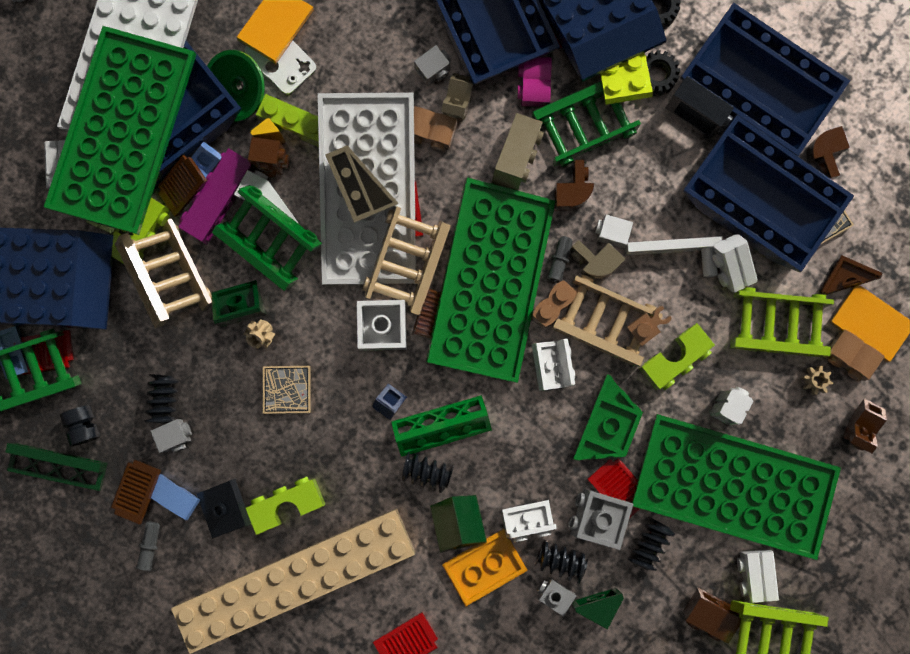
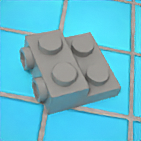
[569,489,633,550]

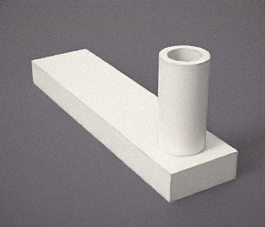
[624,236,722,277]

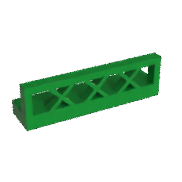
[391,395,492,457]

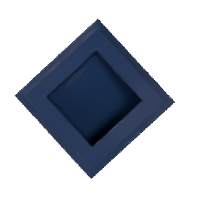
[372,383,407,420]

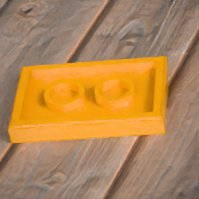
[237,0,314,64]
[829,285,910,363]
[442,528,528,607]

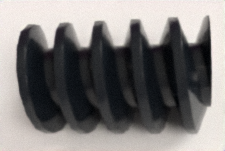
[144,374,179,424]
[402,452,454,493]
[627,517,675,571]
[535,540,588,584]

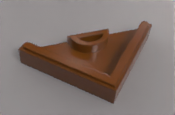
[821,255,883,295]

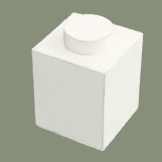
[595,215,633,248]

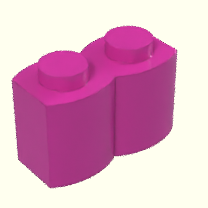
[517,57,552,107]

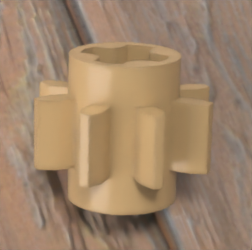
[244,319,275,349]
[801,366,833,395]

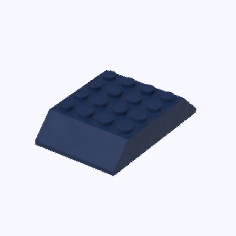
[432,0,560,85]
[539,0,667,82]
[681,2,850,156]
[155,41,242,186]
[683,115,854,272]
[0,228,113,330]

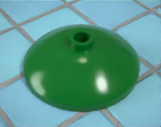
[207,50,265,121]

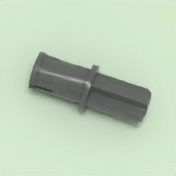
[547,236,573,283]
[136,521,160,571]

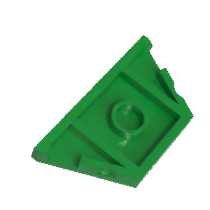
[573,374,643,460]

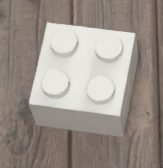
[357,300,407,351]

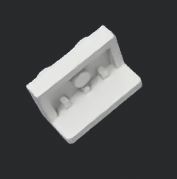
[532,339,575,391]
[501,500,557,542]

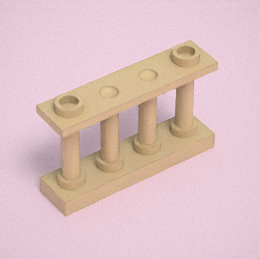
[362,206,451,315]
[115,219,212,329]
[552,275,663,368]

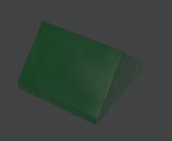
[212,280,266,327]
[430,495,487,553]
[571,587,624,630]

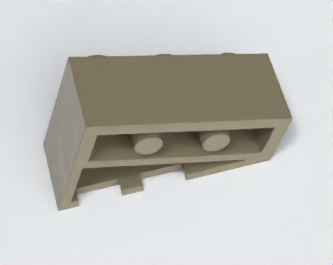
[325,145,399,223]

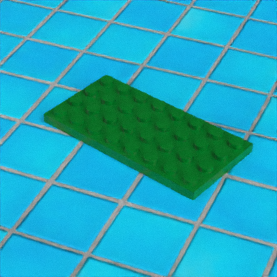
[44,26,197,235]
[425,177,556,383]
[631,414,841,560]

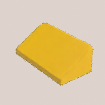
[250,118,286,144]

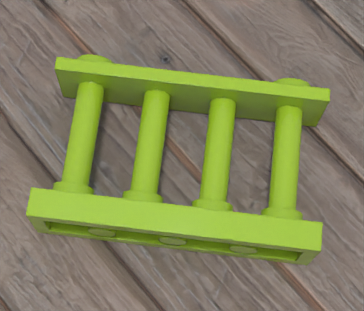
[730,287,834,358]
[730,600,829,654]

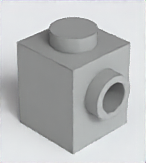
[414,45,451,86]
[151,419,192,453]
[537,577,576,617]

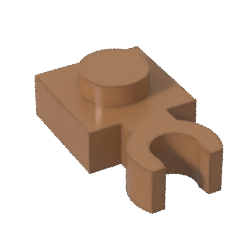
[627,305,672,346]

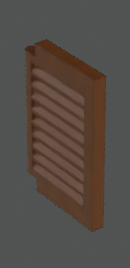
[158,155,207,217]
[111,460,161,524]

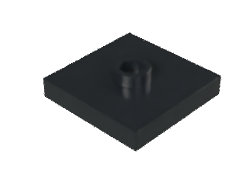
[197,479,251,539]

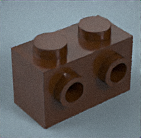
[248,137,289,177]
[683,588,741,644]

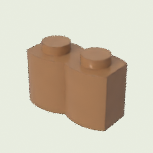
[414,106,458,151]
[531,281,577,329]
[828,329,885,382]

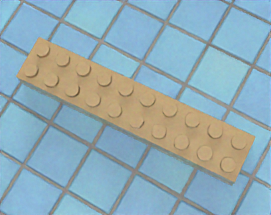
[171,508,416,654]

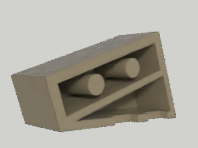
[491,113,544,191]

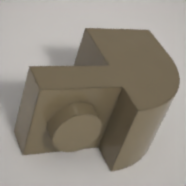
[441,73,474,119]
[570,240,626,279]

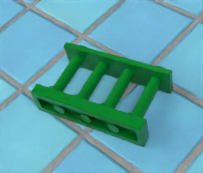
[531,81,641,167]
[212,185,322,291]
[0,328,82,411]

